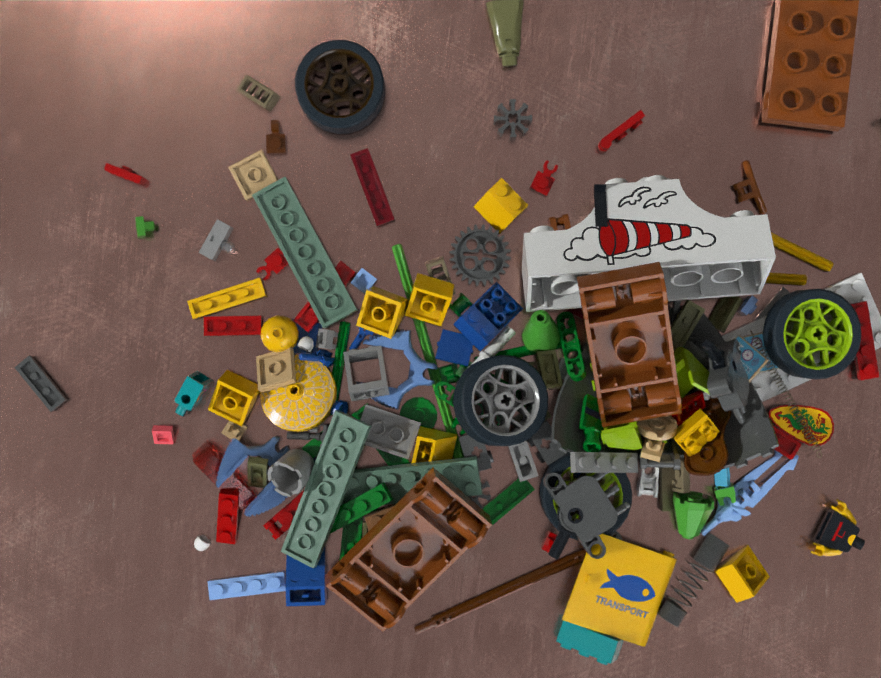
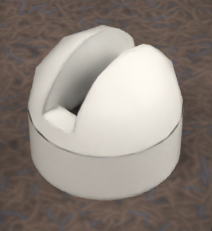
[297,336,314,352]
[194,534,211,551]

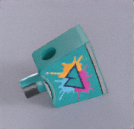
[174,370,214,417]

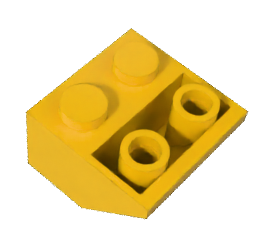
[673,409,720,457]
[412,426,457,463]

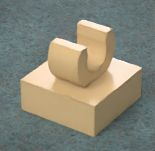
[221,421,248,441]
[640,438,665,462]

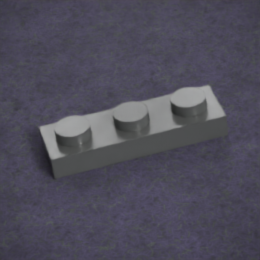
[14,355,68,412]

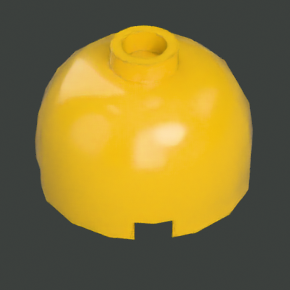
[261,315,299,352]

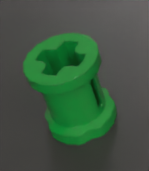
[449,293,473,318]
[583,426,601,452]

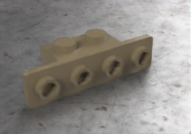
[660,454,691,511]

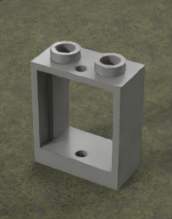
[343,346,390,401]

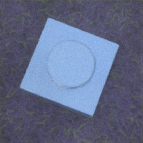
[350,268,377,294]
[736,295,758,316]

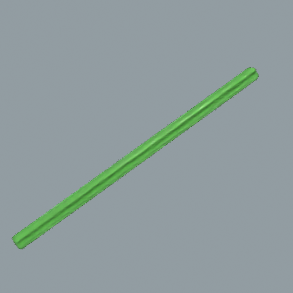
[392,244,464,459]

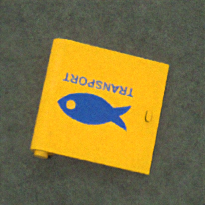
[562,533,677,647]

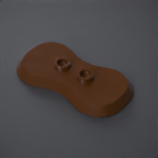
[683,396,731,476]

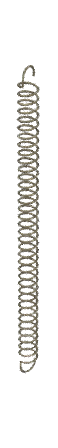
[750,330,822,458]

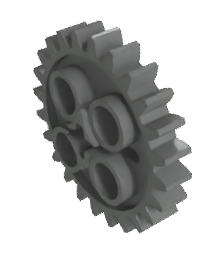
[449,224,511,287]

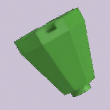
[672,491,714,539]

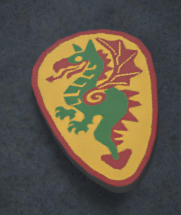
[768,405,834,446]

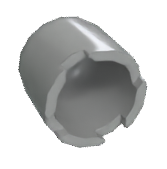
[268,449,315,497]

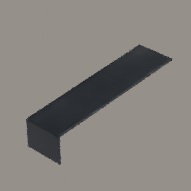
[594,184,608,227]

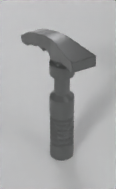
[287,424,329,458]

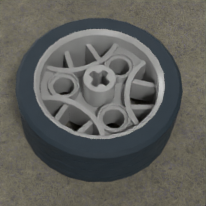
[453,355,549,446]

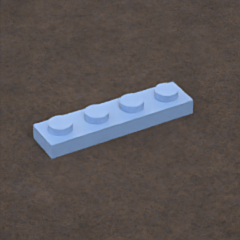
[207,571,286,600]

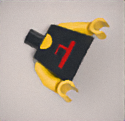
[811,499,865,556]

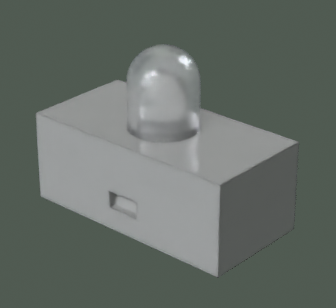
[198,219,235,261]

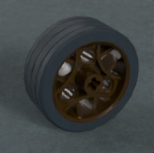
[295,40,385,134]

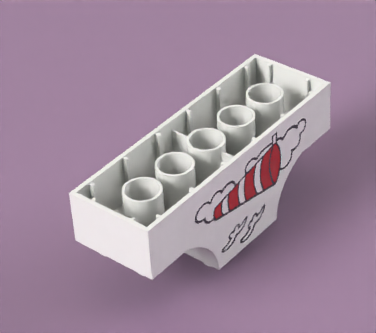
[522,175,776,312]

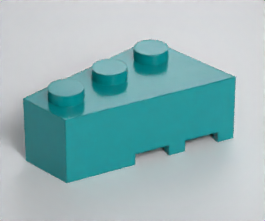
[556,621,624,665]

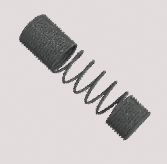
[658,533,730,627]

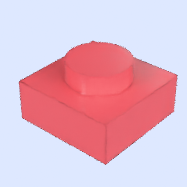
[152,425,175,444]

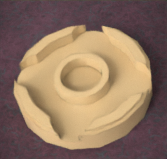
[637,416,677,441]

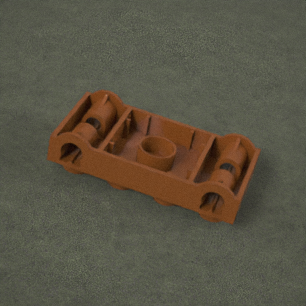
[761,0,859,132]
[577,262,682,427]
[325,467,492,632]

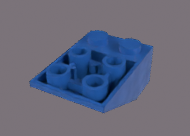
[453,282,523,351]
[286,545,327,606]

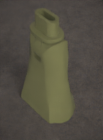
[486,0,524,67]

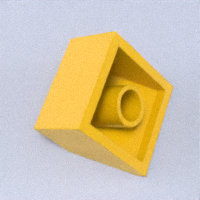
[474,178,528,234]
[405,273,454,326]
[356,286,409,339]
[208,370,260,426]
[715,545,770,603]

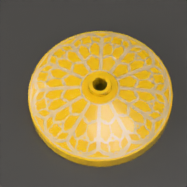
[260,355,337,432]

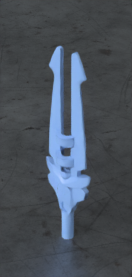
[700,450,799,537]

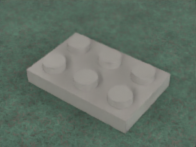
[361,404,421,460]

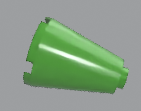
[522,310,560,353]

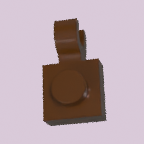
[266,120,287,154]

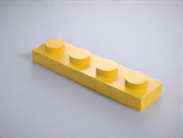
[187,278,267,319]

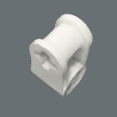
[636,467,659,498]

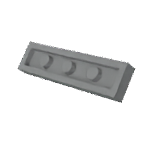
[570,452,638,473]

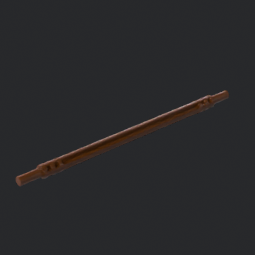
[414,549,586,634]

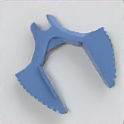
[356,329,437,410]
[216,436,289,517]

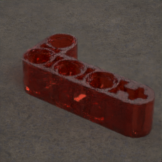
[192,441,257,512]

